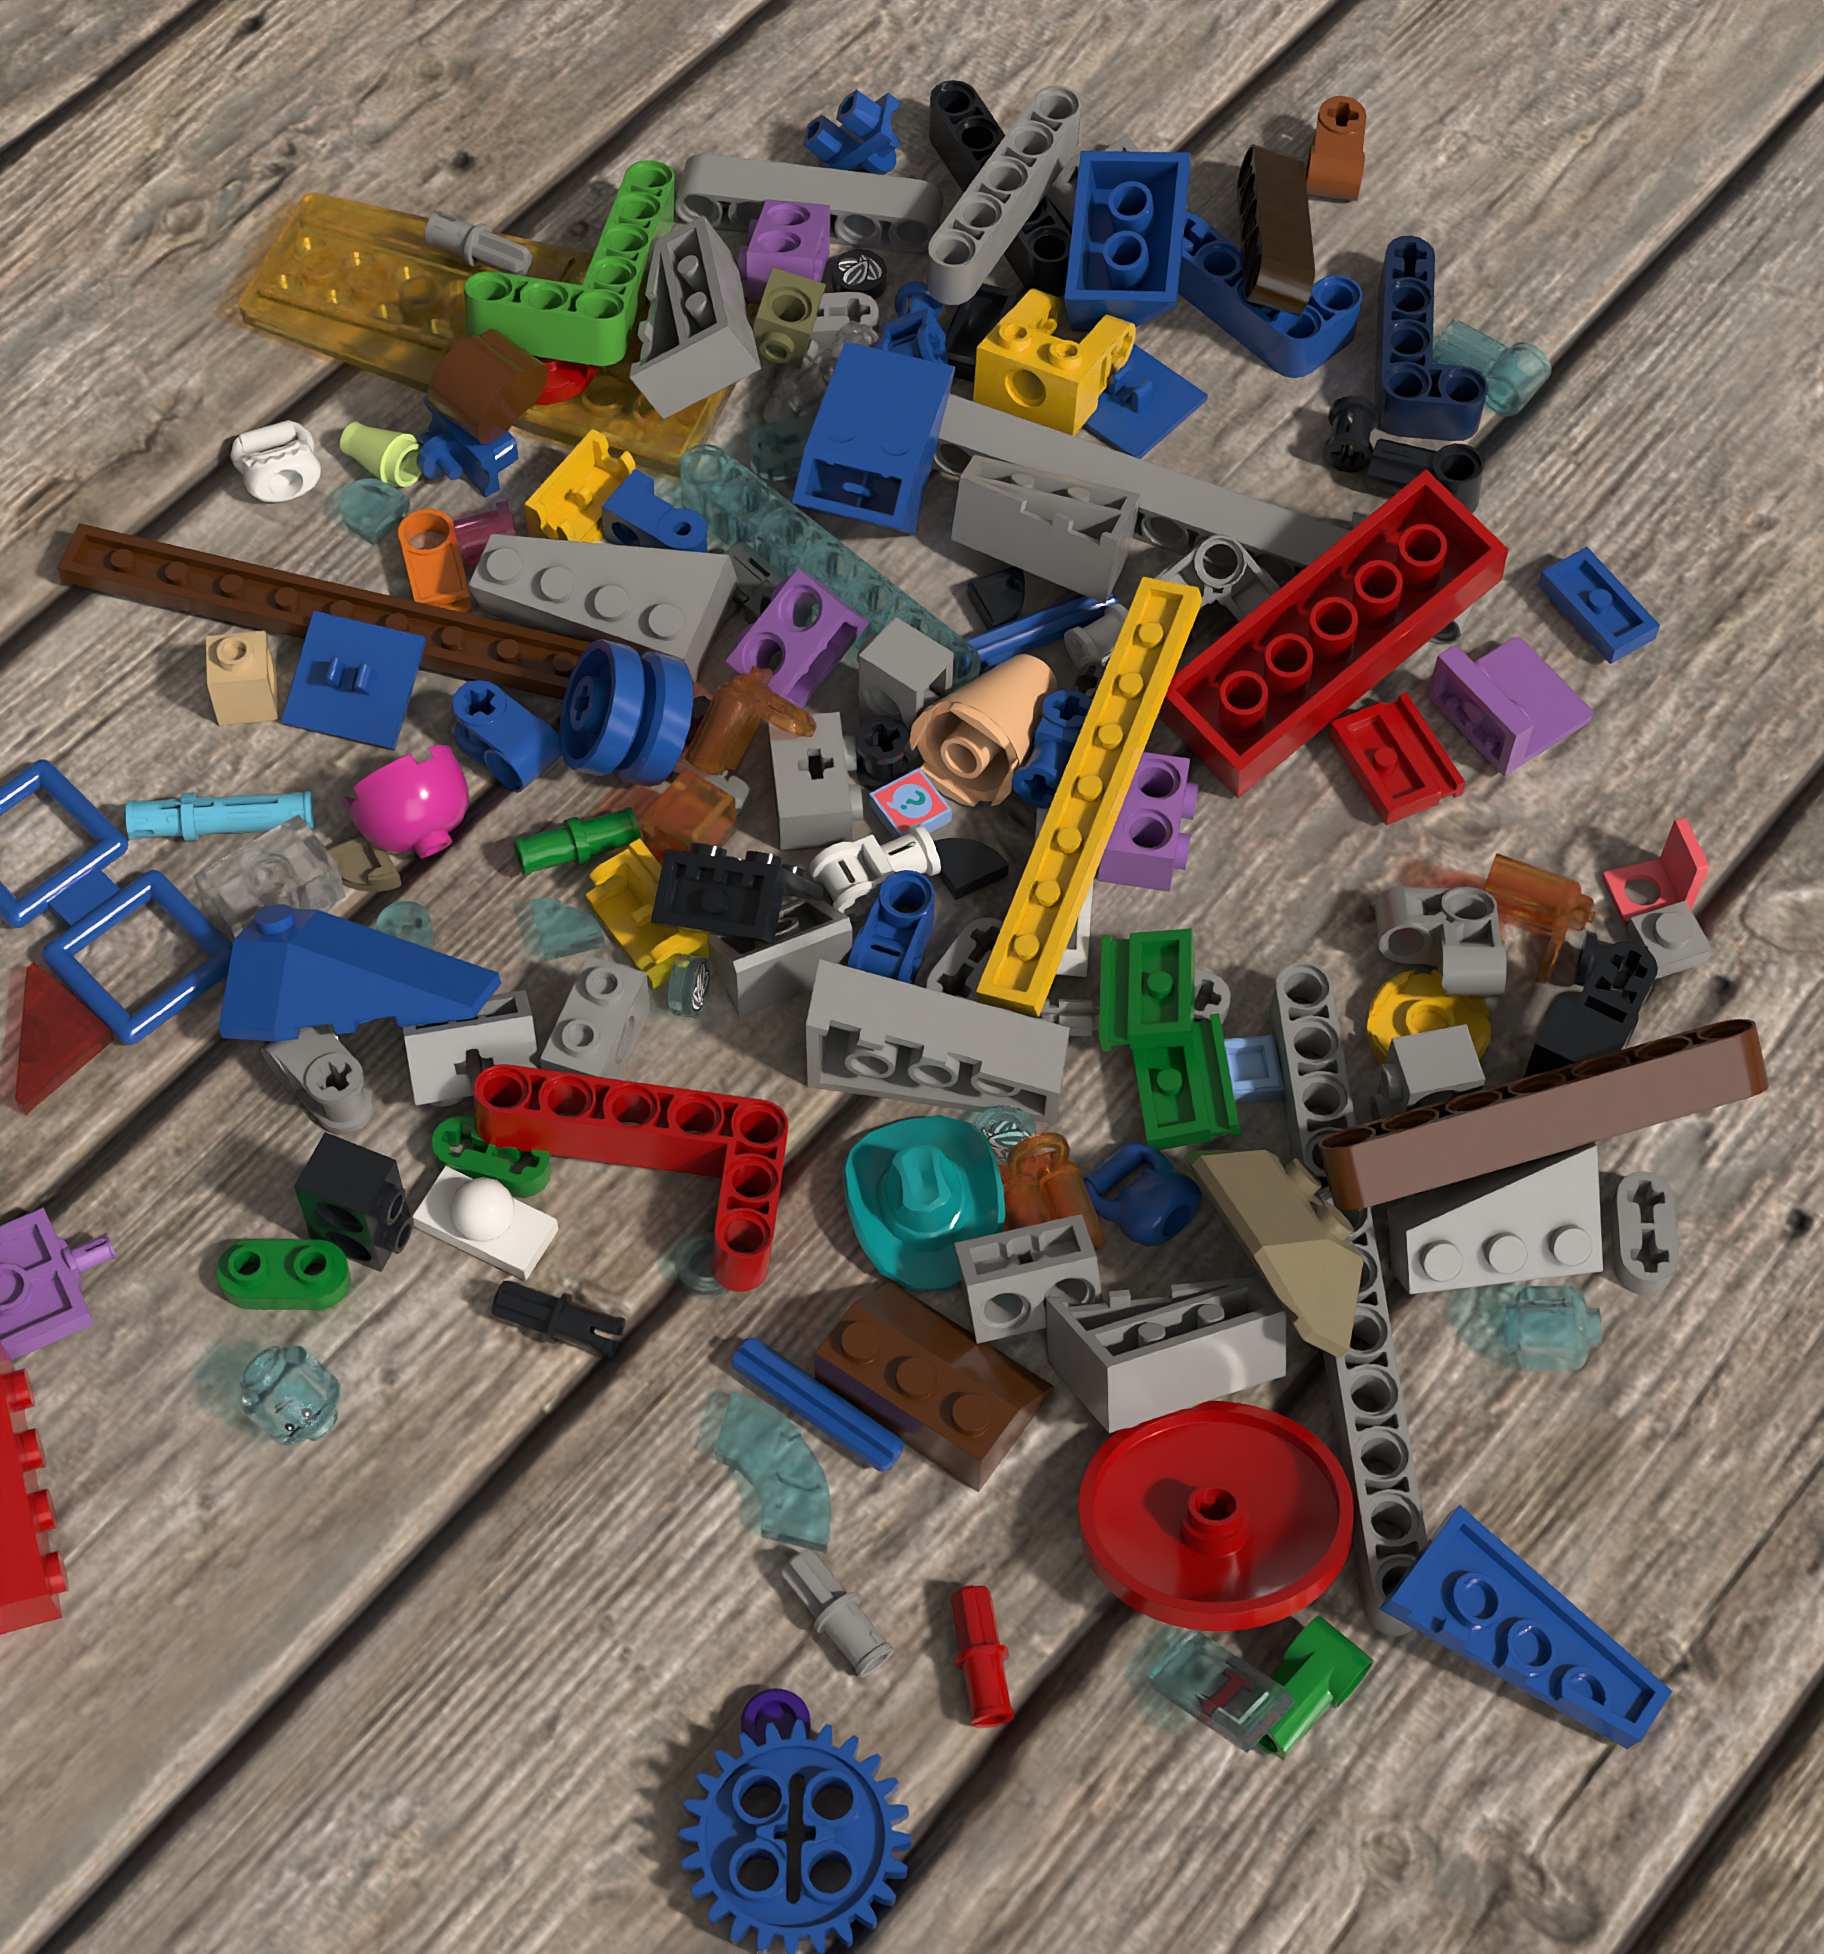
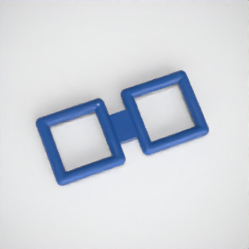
[0,759,233,1045]

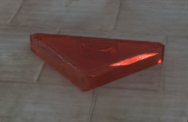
[15,962,115,1115]

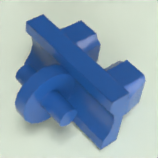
[803,89,900,175]
[416,396,519,497]

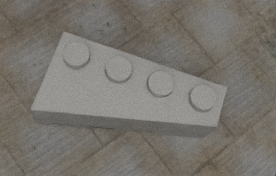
[468,534,739,685]
[806,959,1070,1124]

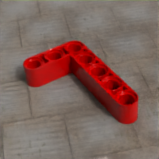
[474,1064,789,1292]

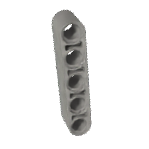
[927,86,1081,305]
[674,153,944,253]

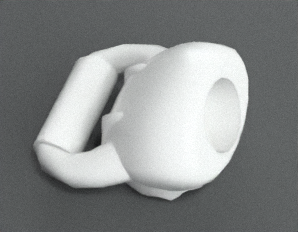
[231,420,321,503]

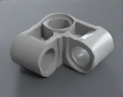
[1152,534,1280,626]
[1374,885,1507,997]

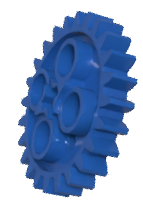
[679,1720,911,1954]

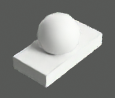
[412,1166,559,1281]

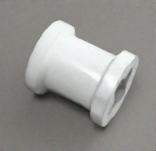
[1064,603,1129,670]

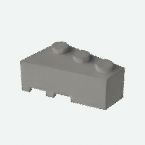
[629,215,761,419]
[951,455,1141,604]
[1387,1142,1603,1294]
[1046,1277,1286,1433]

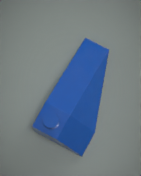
[219,904,501,1042]

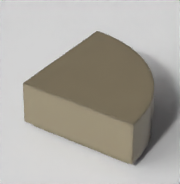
[319,835,402,892]

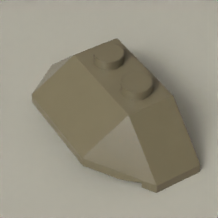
[1181,1149,1364,1358]

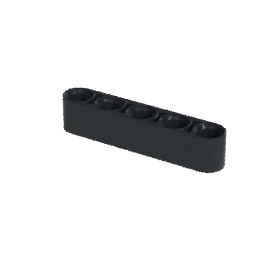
[929,80,1071,297]

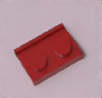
[1328,692,1465,825]

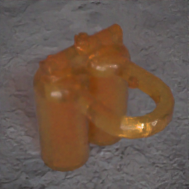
[685,665,817,776]
[1483,853,1596,984]
[998,1132,1107,1252]

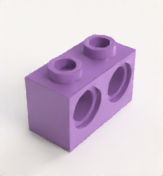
[738,199,830,303]
[725,568,870,715]
[1098,752,1198,892]

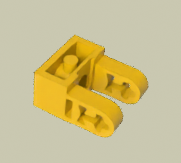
[973,289,1136,436]

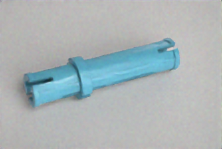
[126,791,314,841]

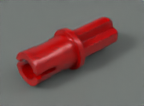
[951,1585,1014,1728]

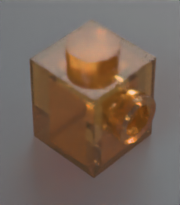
[641,768,737,866]

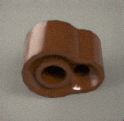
[427,329,549,444]

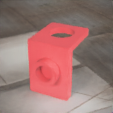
[1602,818,1709,926]

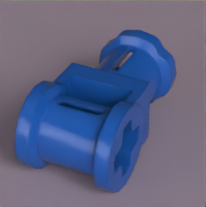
[876,281,948,365]
[1012,689,1093,809]

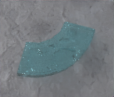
[714,1391,831,1553]

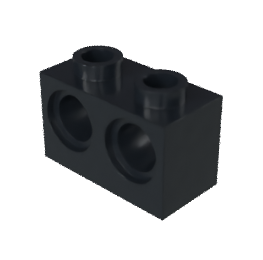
[294,1132,413,1272]

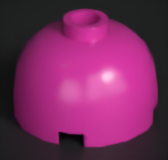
[342,745,469,858]

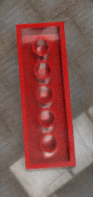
[1159,469,1508,799]

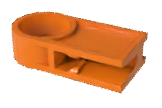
[398,509,473,613]

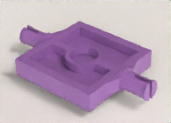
[0,1207,117,1361]

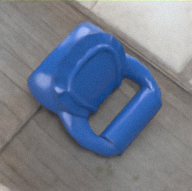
[1082,1143,1202,1247]

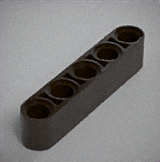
[1237,144,1315,316]

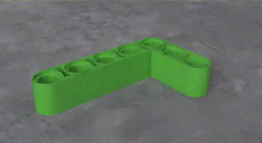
[464,160,674,366]

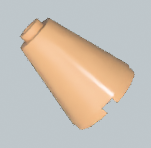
[910,654,1058,807]

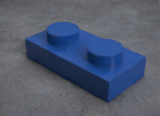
[1538,547,1660,664]

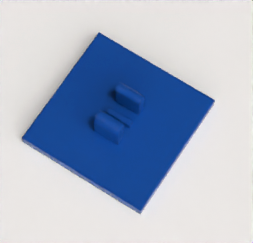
[1083,344,1208,459]
[281,611,427,751]

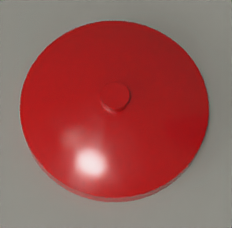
[1078,1401,1354,1631]

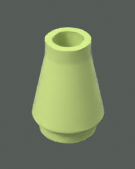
[340,422,422,488]

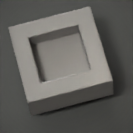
[1626,901,1713,979]

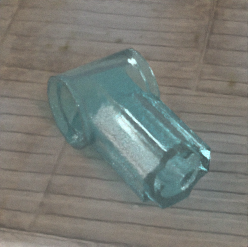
[1433,319,1551,416]

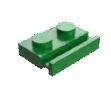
[1099,928,1195,1052]
[1132,1013,1241,1151]

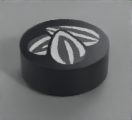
[832,249,887,300]

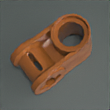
[1306,96,1367,201]

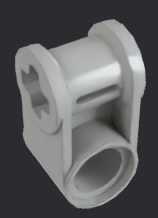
[261,1025,374,1134]

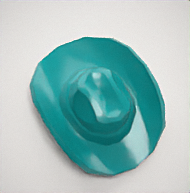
[841,1115,1005,1290]

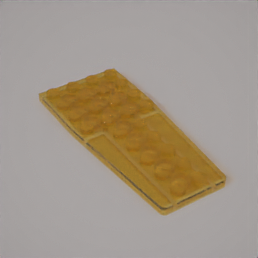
[238,193,760,480]

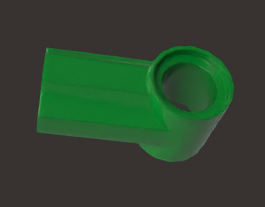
[1237,1615,1374,1760]

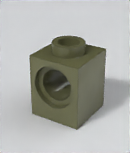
[753,267,826,369]

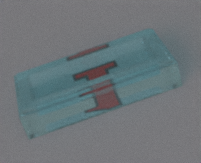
[1146,1629,1295,1753]

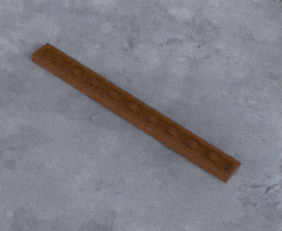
[57,523,590,700]

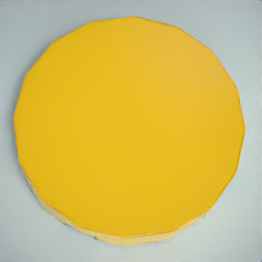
[1365,970,1491,1065]

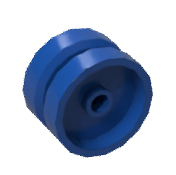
[560,639,693,787]

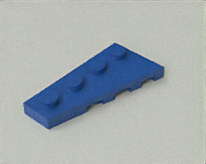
[1379,1505,1673,1749]

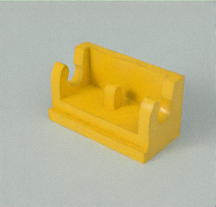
[524,429,636,543]
[586,838,709,989]

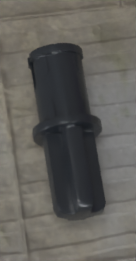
[492,1280,626,1359]

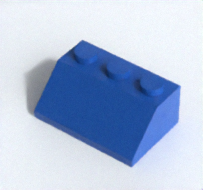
[1064,151,1191,331]

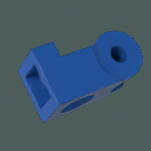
[601,469,708,553]

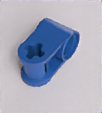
[452,680,562,793]
[847,870,935,985]

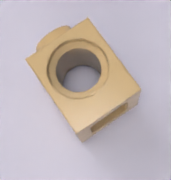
[206,630,278,726]

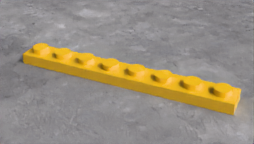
[976,577,1203,1017]

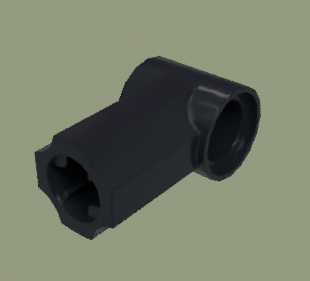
[1366,438,1484,513]

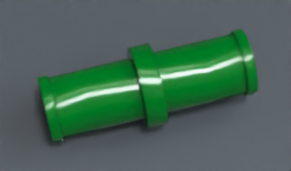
[513,807,641,876]

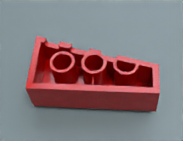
[0,1342,69,1635]

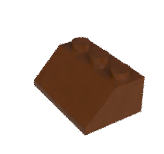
[814,1282,1054,1492]

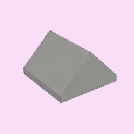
[708,899,853,1017]

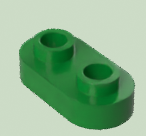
[216,1239,351,1310]

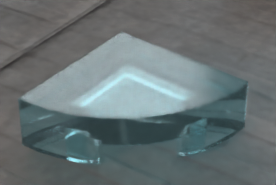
[529,898,605,961]

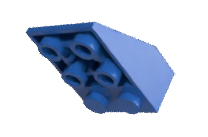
[792,341,956,535]

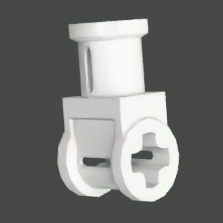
[809,823,941,923]

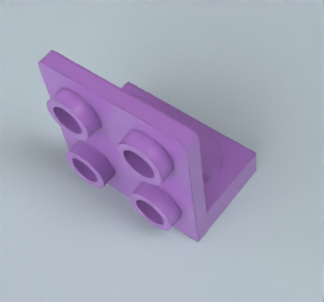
[1427,637,1593,776]

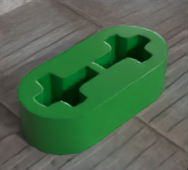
[431,1115,551,1198]

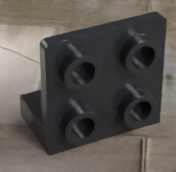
[651,843,824,944]

